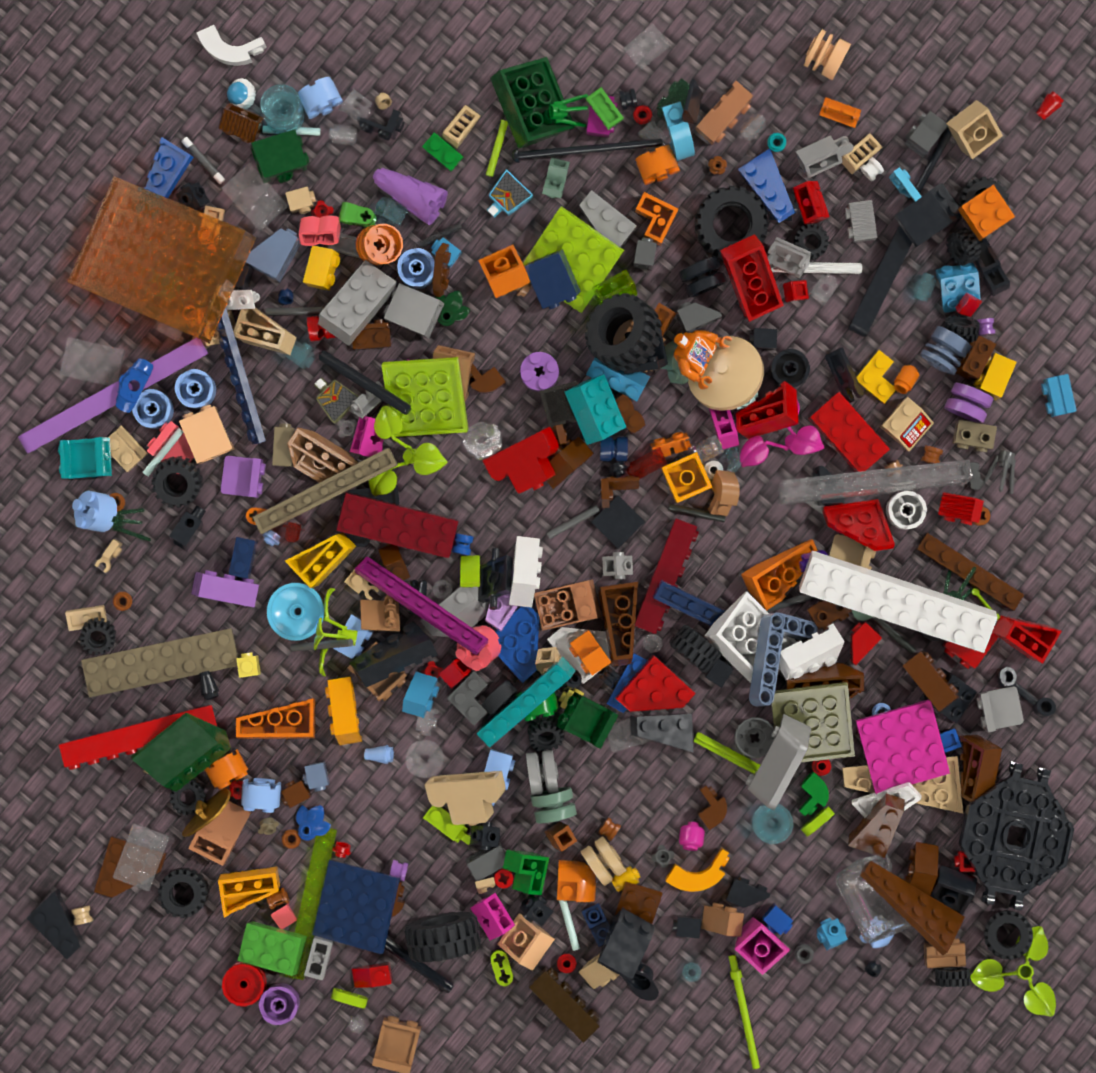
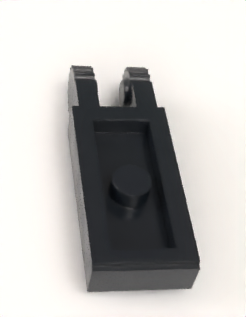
[825,347,864,403]

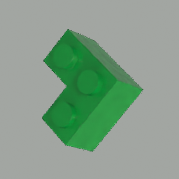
[503,850,549,895]

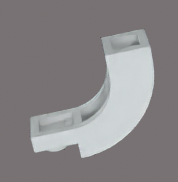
[197,25,267,66]

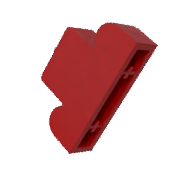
[483,426,559,494]

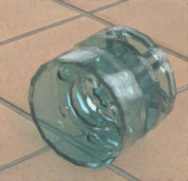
[260,84,305,134]

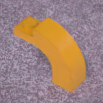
[665,847,730,892]

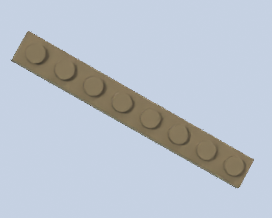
[253,448,398,534]

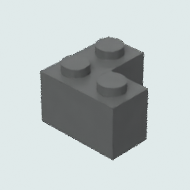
[905,111,947,158]
[447,671,488,725]

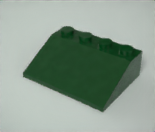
[490,57,575,149]
[131,713,231,792]

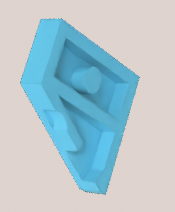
[889,167,922,202]

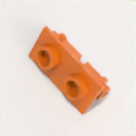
[819,97,861,128]
[650,432,691,459]

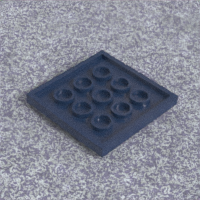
[311,859,400,954]

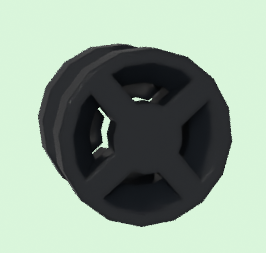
[619,88,638,110]
[597,665,621,689]

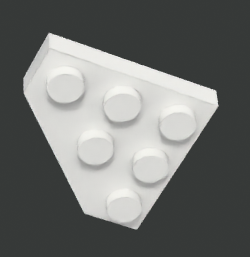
[547,627,611,684]

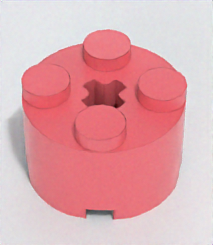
[455,625,501,671]

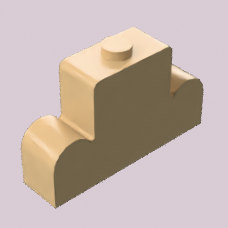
[425,771,506,826]

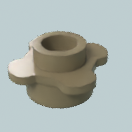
[258,818,279,835]

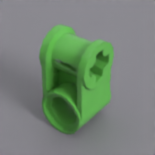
[339,202,377,227]

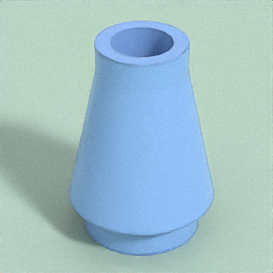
[364,745,394,764]

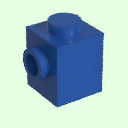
[762,903,793,935]

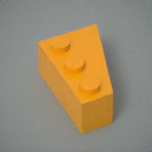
[325,677,362,745]
[218,867,280,918]

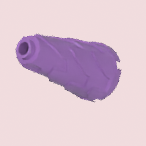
[373,168,448,225]

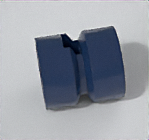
[600,436,628,462]

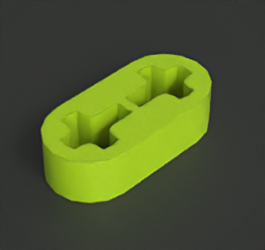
[801,806,835,837]
[491,949,513,986]
[330,988,368,1008]

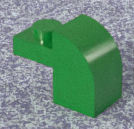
[798,771,829,816]

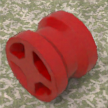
[494,868,514,889]

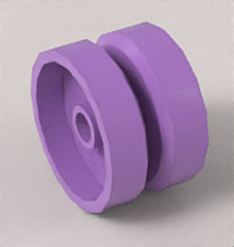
[944,382,994,424]

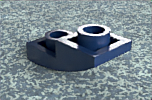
[581,903,610,948]

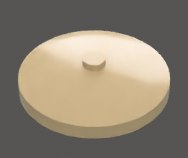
[688,336,764,411]

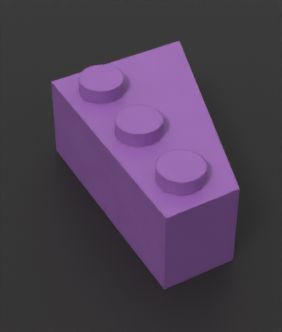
[191,570,259,607]

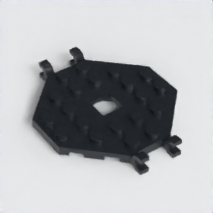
[958,762,1075,910]

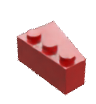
[736,381,799,439]
[992,615,1062,664]

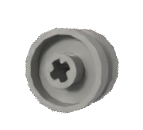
[526,750,559,796]

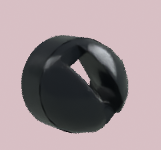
[865,961,882,978]

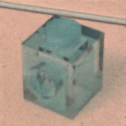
[284,340,315,370]

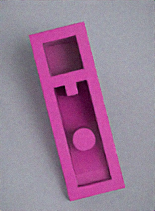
[709,408,739,450]

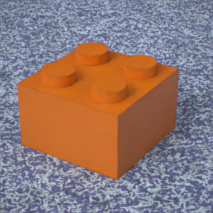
[958,185,1015,241]
[478,245,531,298]

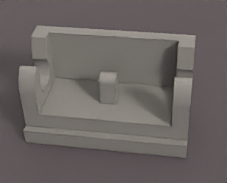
[767,237,811,278]

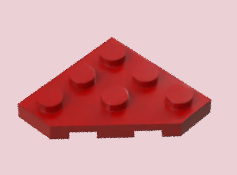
[822,499,895,551]
[615,655,696,712]

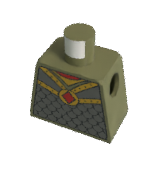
[314,378,359,425]

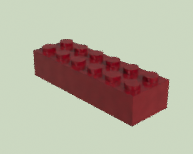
[336,492,459,558]

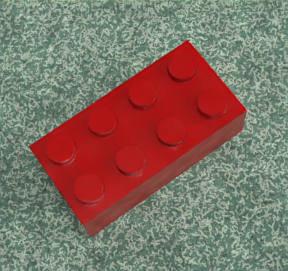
[720,234,784,322]
[808,392,890,475]

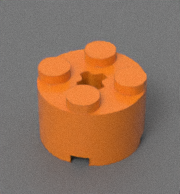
[635,145,680,185]
[205,749,248,790]

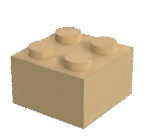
[946,100,1003,159]

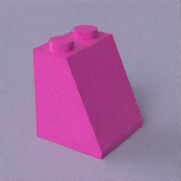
[734,917,790,975]

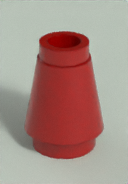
[1036,91,1064,120]

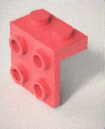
[147,421,194,474]

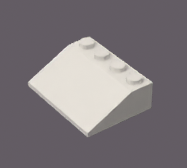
[704,592,797,683]

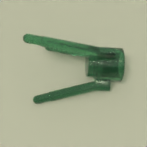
[111,508,151,541]
[943,567,976,600]

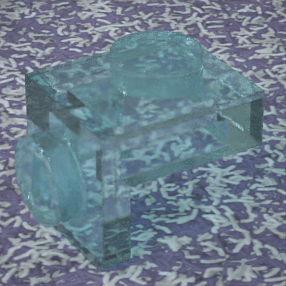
[375,197,408,226]

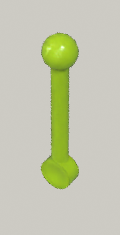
[971,588,1000,621]

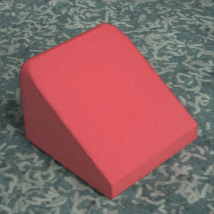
[271,904,298,929]

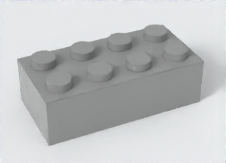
[318,260,396,346]

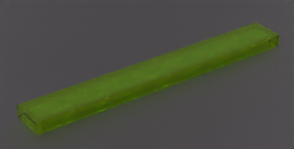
[285,828,338,980]

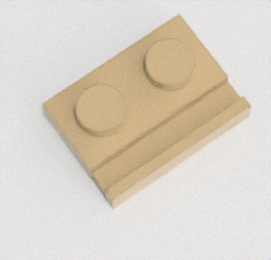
[108,425,148,472]

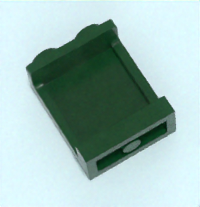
[250,129,310,184]
[556,692,619,749]

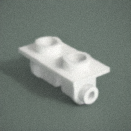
[219,290,260,310]

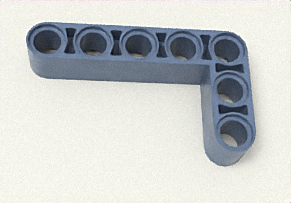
[749,612,818,707]

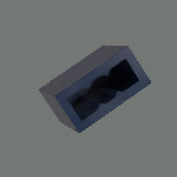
[524,249,581,310]

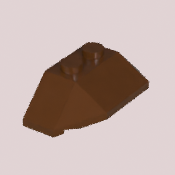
[786,663,864,700]

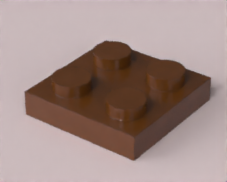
[615,881,662,924]

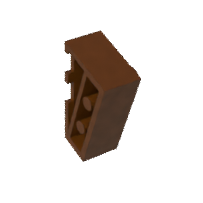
[903,651,959,712]
[960,735,1002,802]
[848,793,905,858]

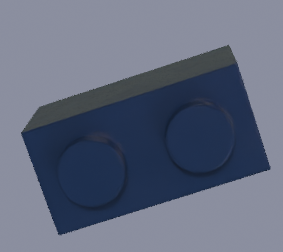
[228,537,258,579]

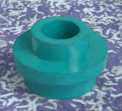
[767,133,786,152]

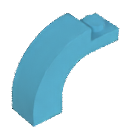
[661,101,695,161]

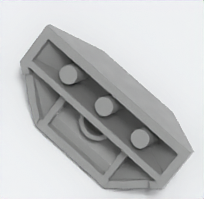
[420,587,490,637]

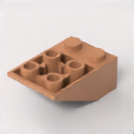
[534,579,602,631]
[188,801,251,866]

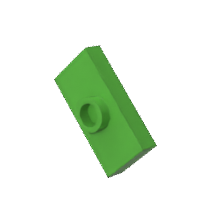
[586,87,624,130]

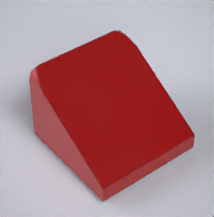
[783,280,809,302]
[955,292,982,317]

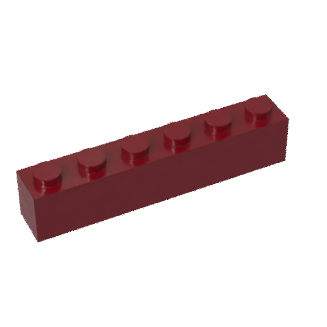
[635,518,699,634]

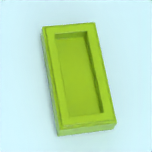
[460,555,480,587]

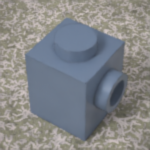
[303,761,330,792]

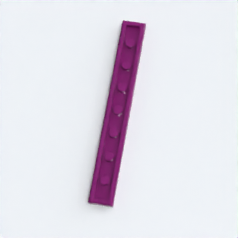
[355,556,488,655]

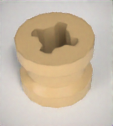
[71,906,93,925]

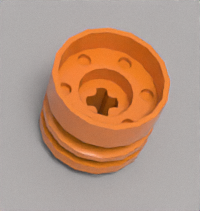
[356,224,403,265]

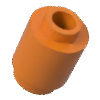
[893,365,920,394]

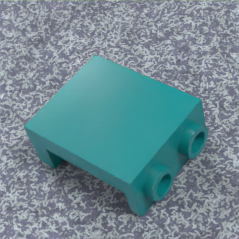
[58,437,112,479]

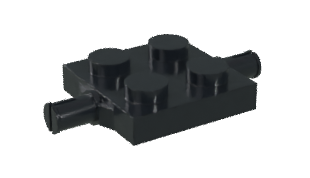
[478,548,512,610]

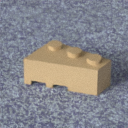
[233,307,297,355]

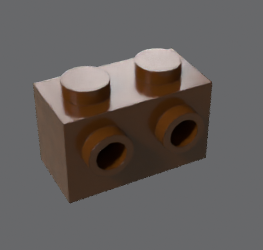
[806,600,852,631]

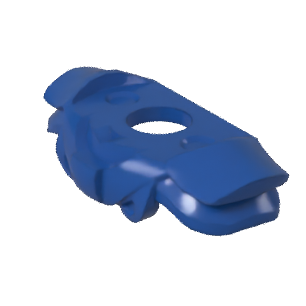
[115,358,153,413]

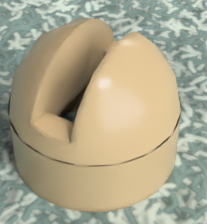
[375,93,392,110]

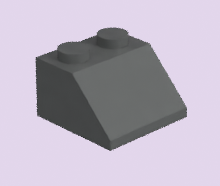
[676,302,722,333]

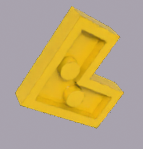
[856,350,895,404]

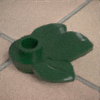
[434,290,470,326]

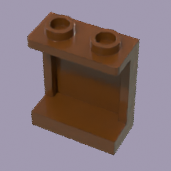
[955,336,996,382]

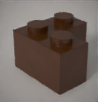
[546,437,594,489]
[904,842,939,896]

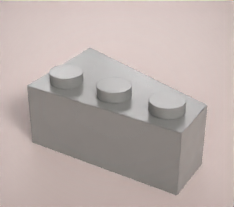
[579,190,637,247]

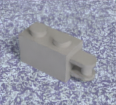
[796,135,853,178]

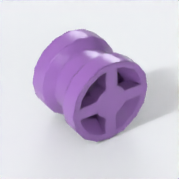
[978,318,996,336]
[390,860,408,882]

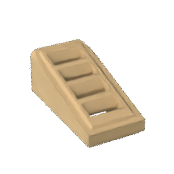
[442,105,481,149]
[842,134,883,174]

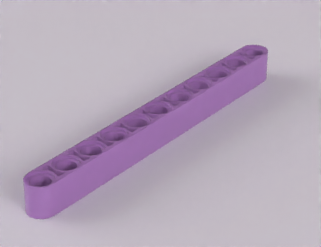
[18,337,208,454]

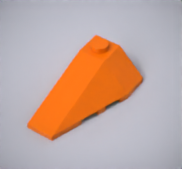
[741,539,818,611]

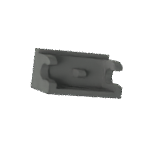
[465,842,506,881]

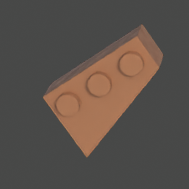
[695,81,753,145]

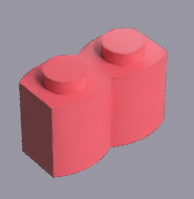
[298,216,341,246]

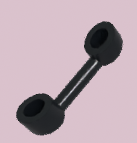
[997,667,1056,718]

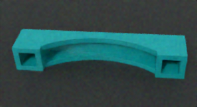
[477,657,576,748]

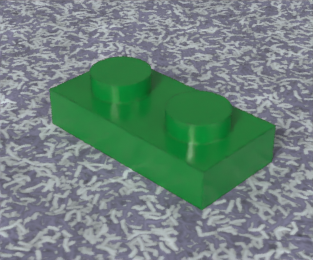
[422,132,464,172]

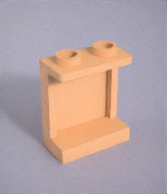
[179,405,234,464]

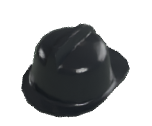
[622,962,659,1001]

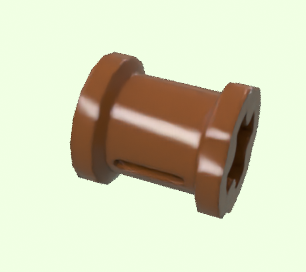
[266,887,290,910]

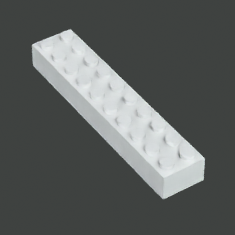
[799,551,998,653]

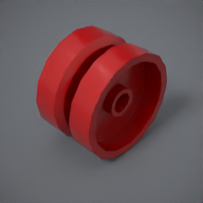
[222,961,267,1007]

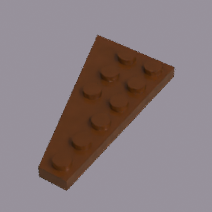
[860,861,965,955]

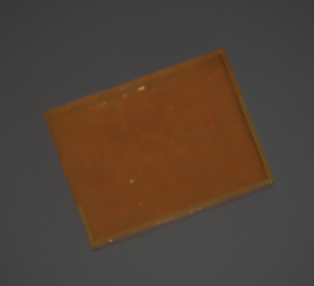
[67,176,256,344]

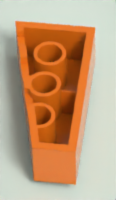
[236,698,315,739]

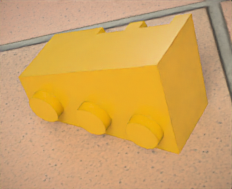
[285,533,356,588]

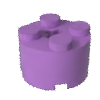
[520,352,559,392]
[259,983,300,1025]

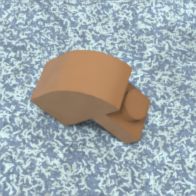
[708,470,740,516]

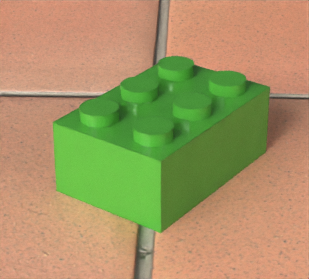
[238,921,307,976]

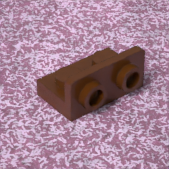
[352,320,391,350]

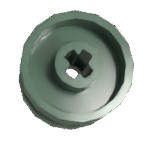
[530,787,577,824]

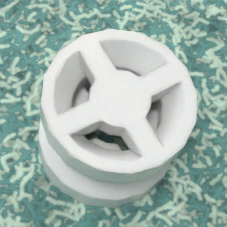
[860,157,884,181]

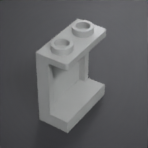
[384,283,444,339]

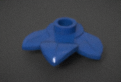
[296,805,331,841]

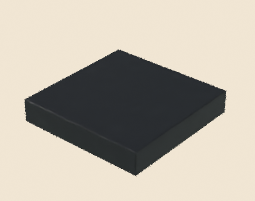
[591,495,645,549]

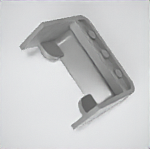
[746,714,811,810]

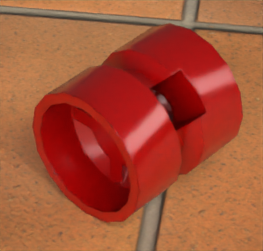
[307,316,337,342]

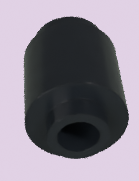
[560,670,582,691]

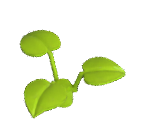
[369,405,448,496]
[314,588,358,676]
[970,926,1056,1017]

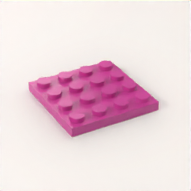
[855,699,950,795]

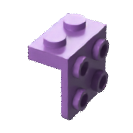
[221,456,266,498]

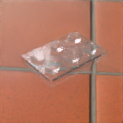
[221,163,289,232]
[59,337,125,386]
[113,823,170,891]

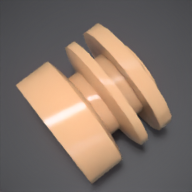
[803,29,851,80]

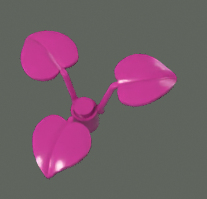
[740,400,824,467]

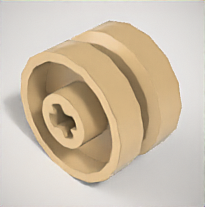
[581,836,627,886]

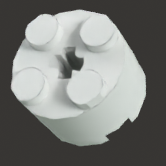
[886,491,927,530]

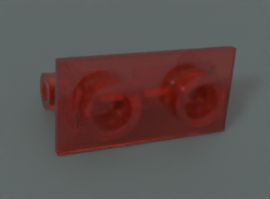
[627,447,668,479]
[282,522,305,542]

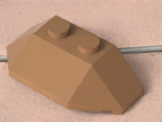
[287,427,358,483]

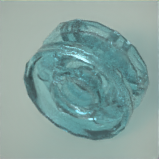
[751,804,793,844]

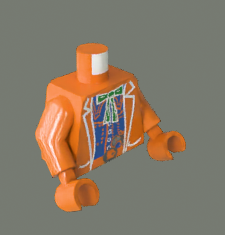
[674,330,732,390]

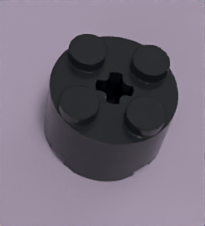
[770,349,810,388]

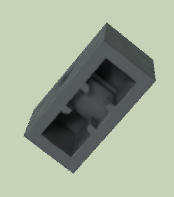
[633,238,657,270]

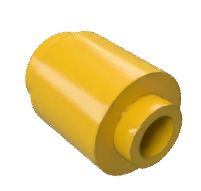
[612,866,641,892]

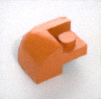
[557,860,596,902]

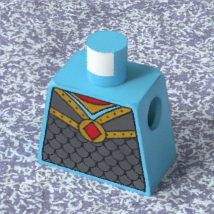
[487,170,533,218]

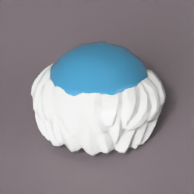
[227,78,256,109]

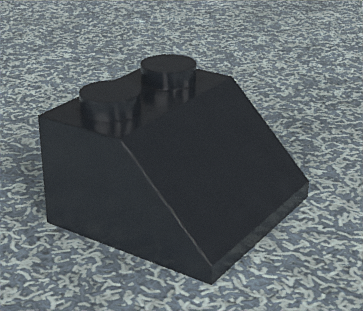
[930,865,977,915]

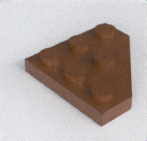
[94,836,167,898]

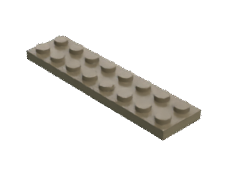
[81,628,238,697]

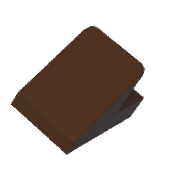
[378,544,411,580]

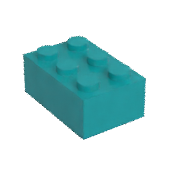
[565,374,626,445]

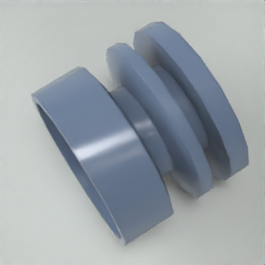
[920,326,972,375]

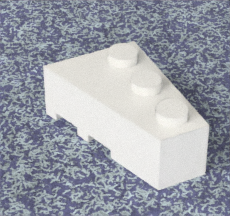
[509,536,543,608]
[779,624,844,680]

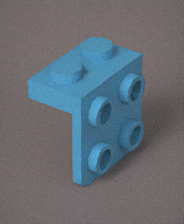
[936,263,981,313]

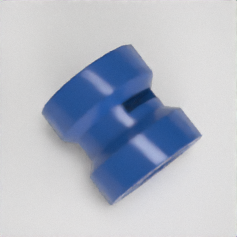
[452,533,474,555]

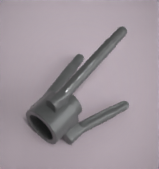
[984,450,1016,494]

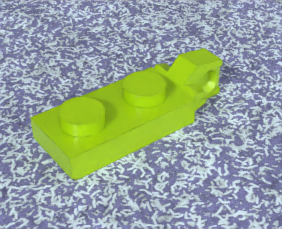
[423,805,471,845]

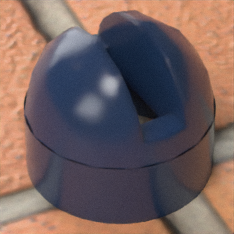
[278,288,294,305]

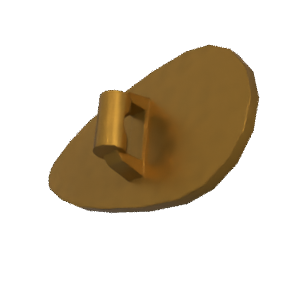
[182,788,231,837]

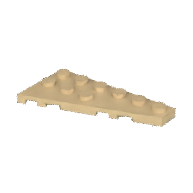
[842,756,964,814]

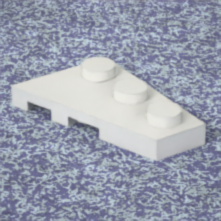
[852,782,921,818]

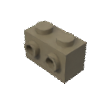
[952,420,997,453]

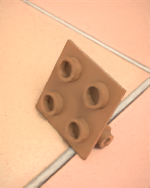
[360,595,400,631]

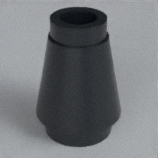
[199,671,219,701]

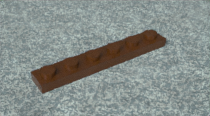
[916,533,1024,611]

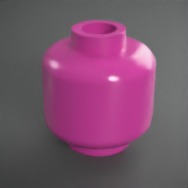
[679,822,705,851]

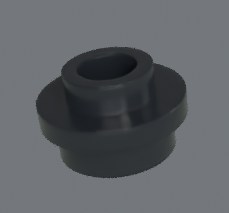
[609,462,628,478]

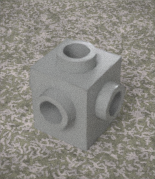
[602,552,633,579]

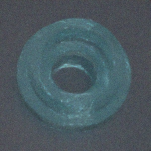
[682,962,702,982]

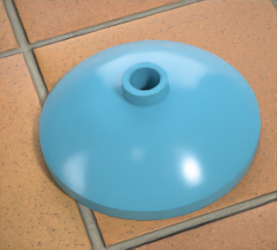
[267,583,324,641]

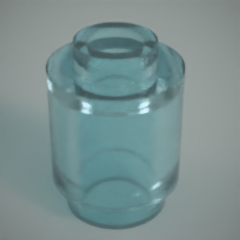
[913,272,937,302]

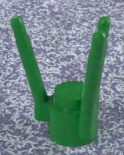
[549,94,588,127]

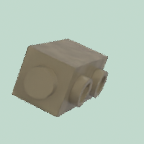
[272,424,296,467]

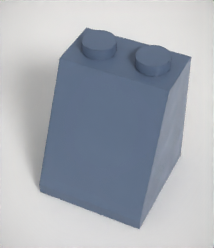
[242,228,301,283]

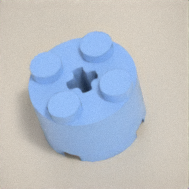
[297,77,343,119]
[397,248,435,289]
[175,369,216,409]
[132,389,174,429]
[72,491,117,532]
[241,778,281,813]

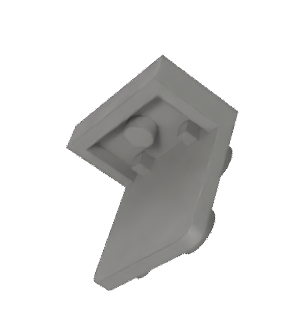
[976,686,1024,732]

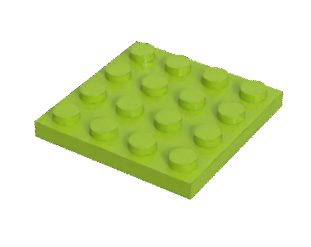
[523,206,624,313]
[381,357,469,437]

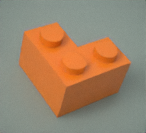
[635,192,679,246]
[569,630,611,675]

